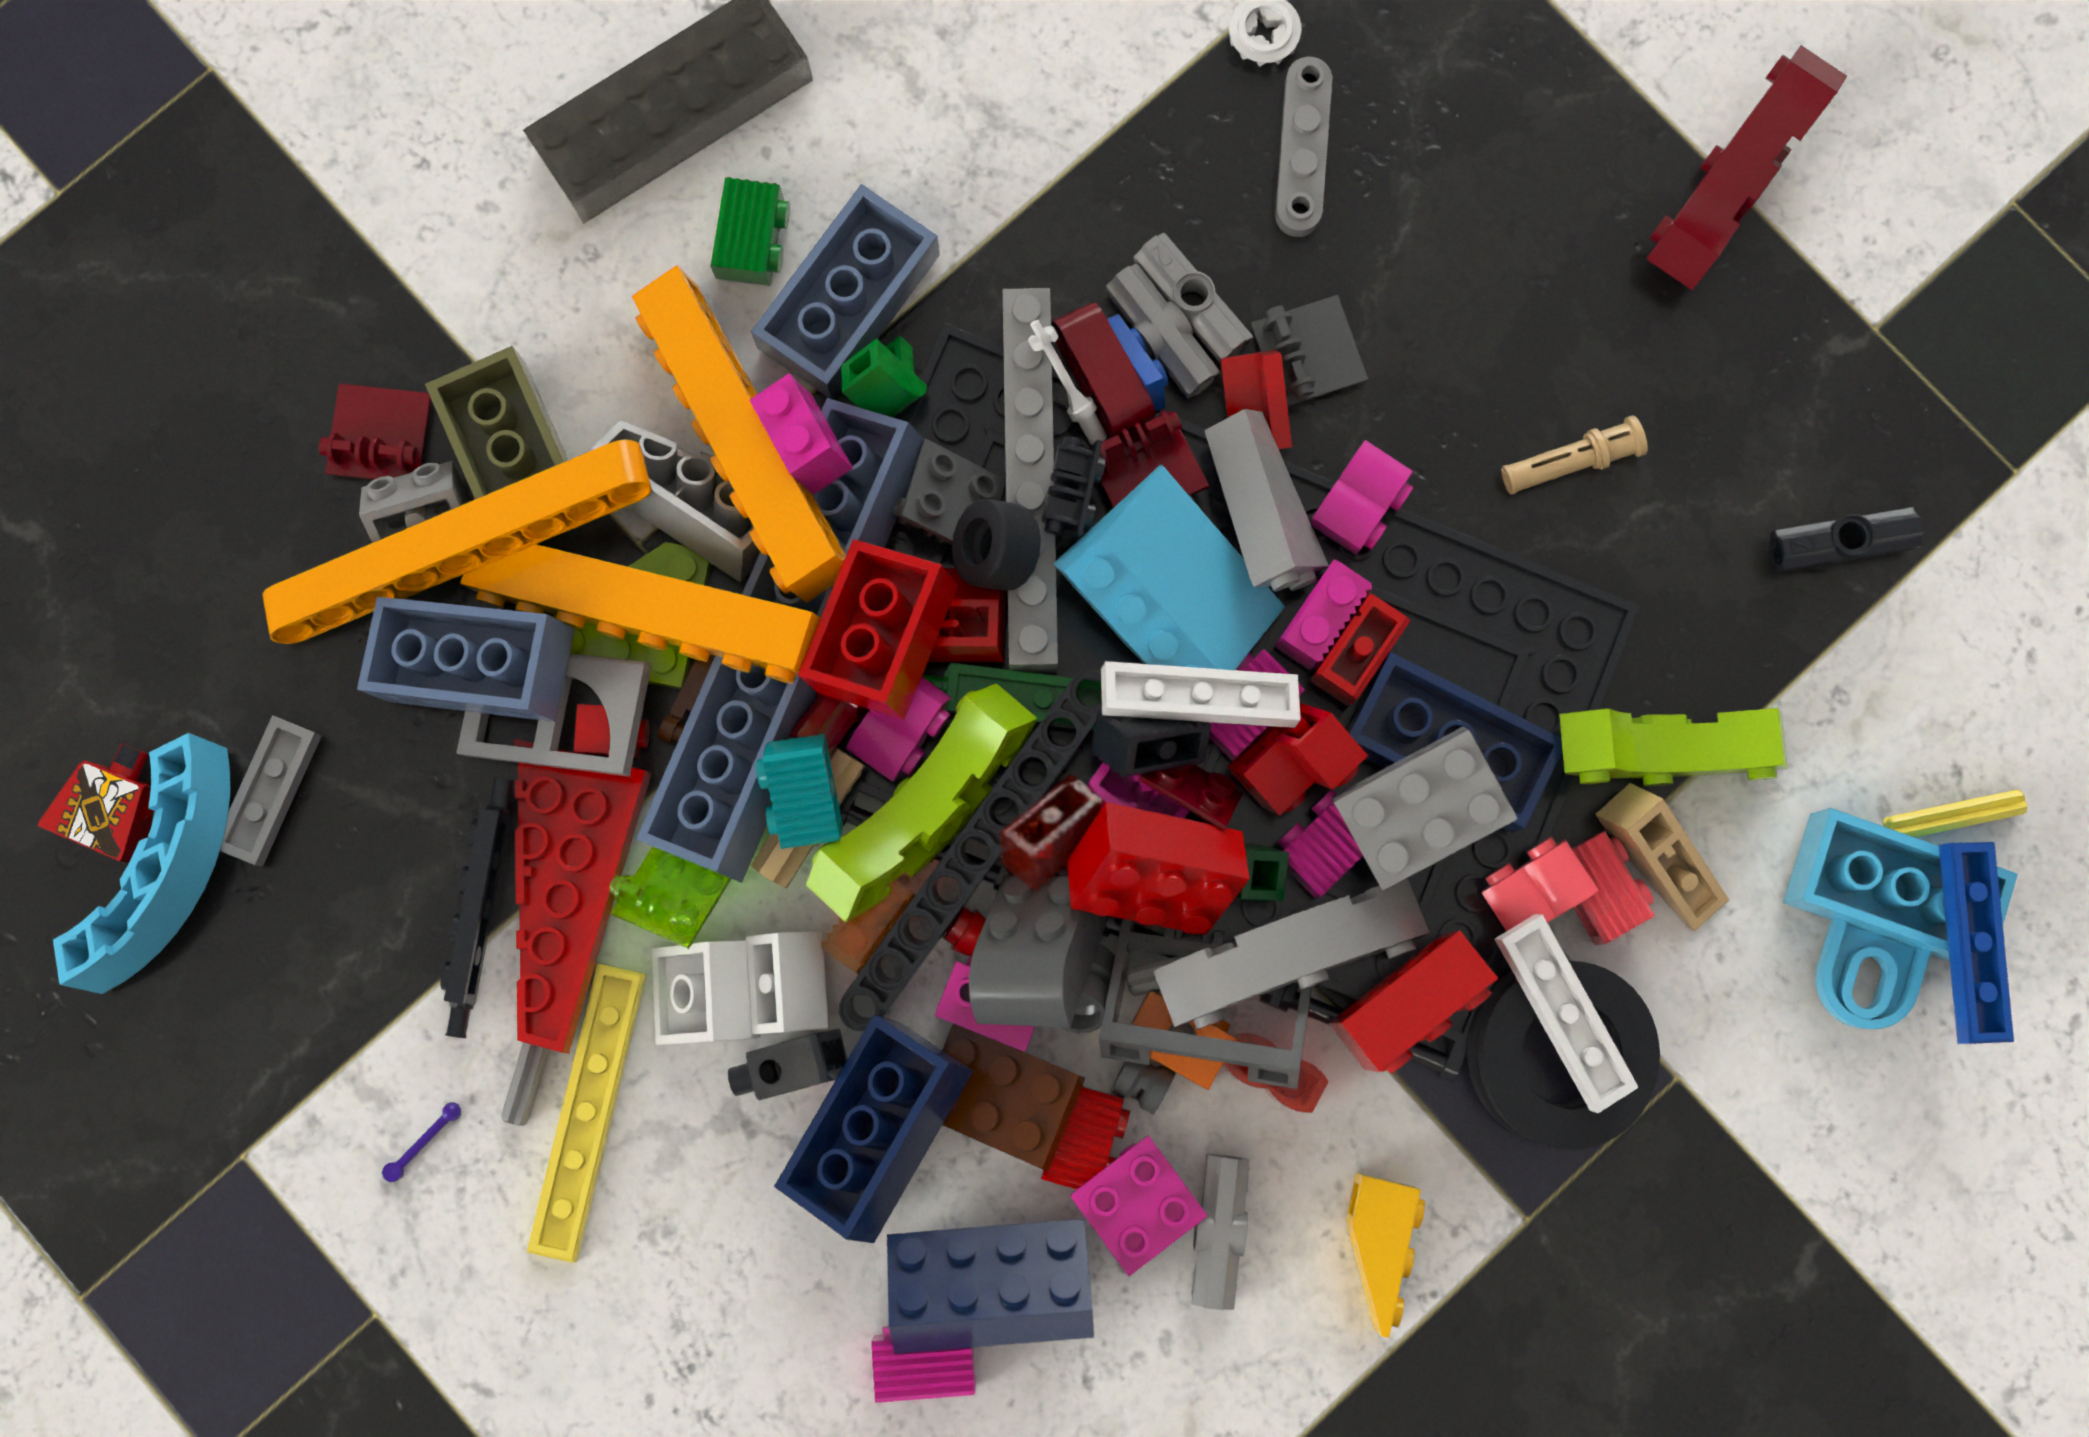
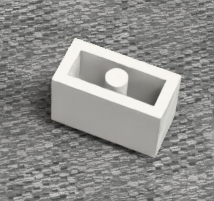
[746,931,829,1034]

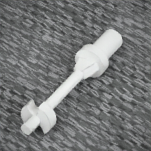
[1028,320,1107,445]

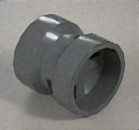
[1110,1061,1176,1115]

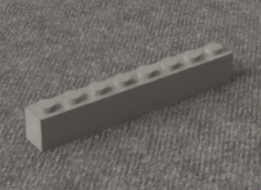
[1003,288,1058,674]

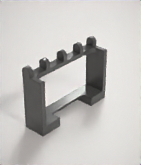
[1099,919,1312,1089]

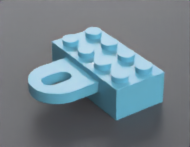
[1783,808,2018,1029]

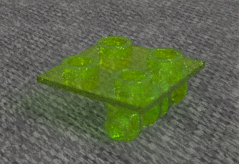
[610,847,731,949]

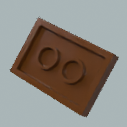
[942,1024,1085,1171]

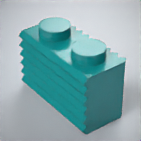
[756,734,843,849]

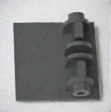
[1251,295,1369,407]
[893,438,1006,545]

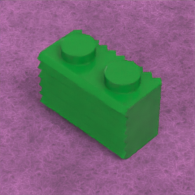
[710,177,790,286]

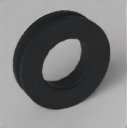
[1467,960,1660,1150]

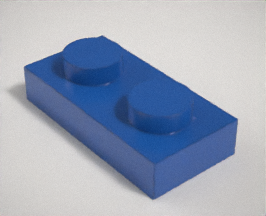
[1107,314,1168,411]

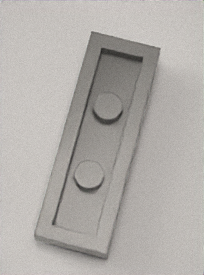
[220,715,322,867]

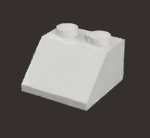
[651,941,761,1045]

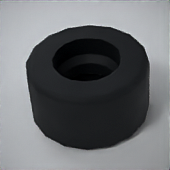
[952,499,1041,591]

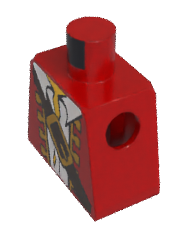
[37,743,155,863]

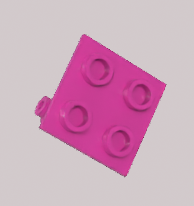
[1070,1135,1208,1276]

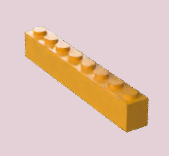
[631,265,846,603]
[460,544,820,684]

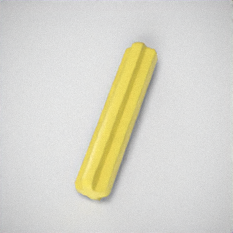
[1883,790,2027,837]

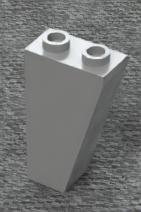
[1204,409,1329,592]

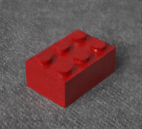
[797,539,958,720]
[1067,802,1250,935]
[1328,930,1498,1073]

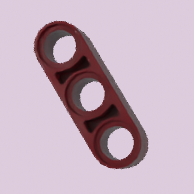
[1051,302,1155,438]

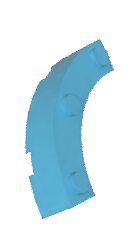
[53,733,230,994]

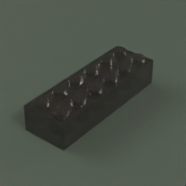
[523,0,813,224]

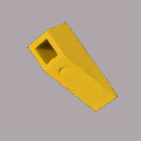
[1345,1172,1425,1338]

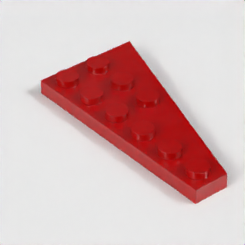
[514,738,651,1054]

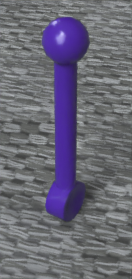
[382,1102,461,1182]

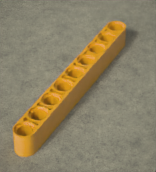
[262,440,652,644]

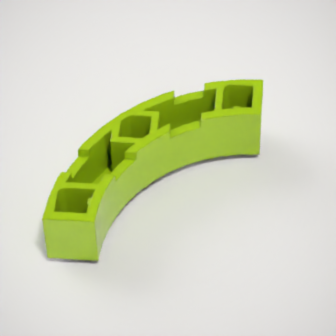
[806,683,1038,922]
[1559,708,1788,787]

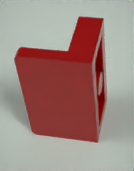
[1220,350,1292,449]

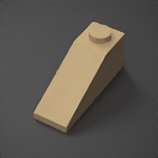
[1595,783,1729,931]

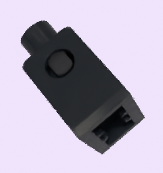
[728,1028,848,1101]

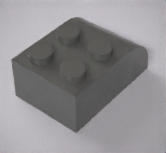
[969,875,1108,1028]

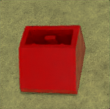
[928,568,1007,662]

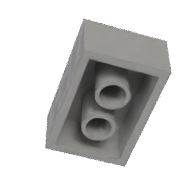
[1332,726,1518,891]

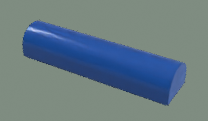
[1938,842,2014,1044]

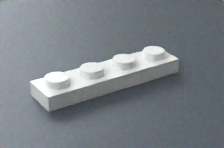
[1101,661,1301,728]
[1495,914,1639,1113]

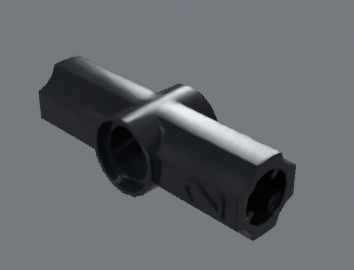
[1768,507,1924,572]

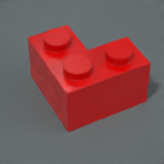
[1227,702,1368,816]

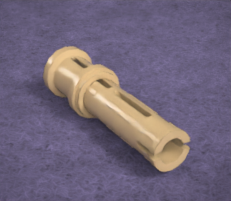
[1501,415,1648,495]

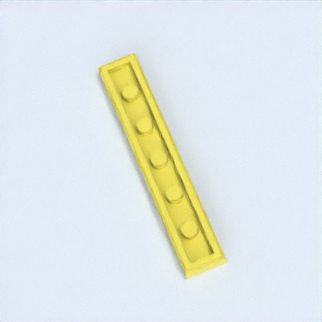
[527,963,647,1263]

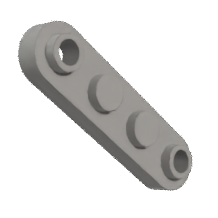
[1275,57,1332,237]

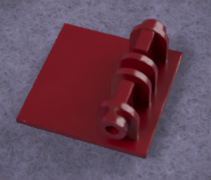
[319,384,431,480]
[1086,411,1210,508]
[1138,765,1243,830]

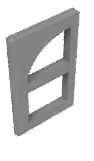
[456,654,651,777]

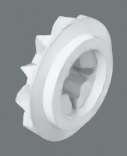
[1228,0,1301,67]

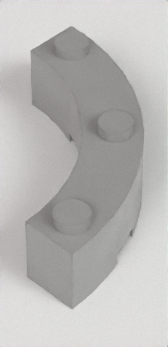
[1153,878,1430,1030]

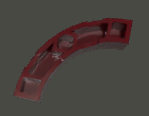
[1646,45,1847,290]

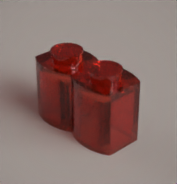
[1222,1033,1329,1113]

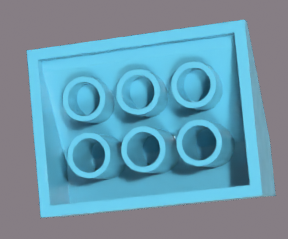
[1053,465,1285,670]

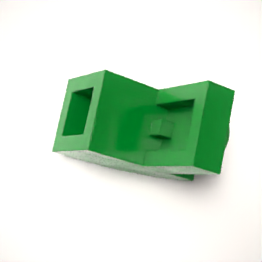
[841,336,927,418]

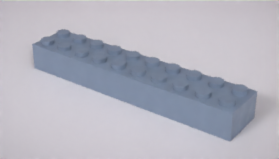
[636,398,924,883]

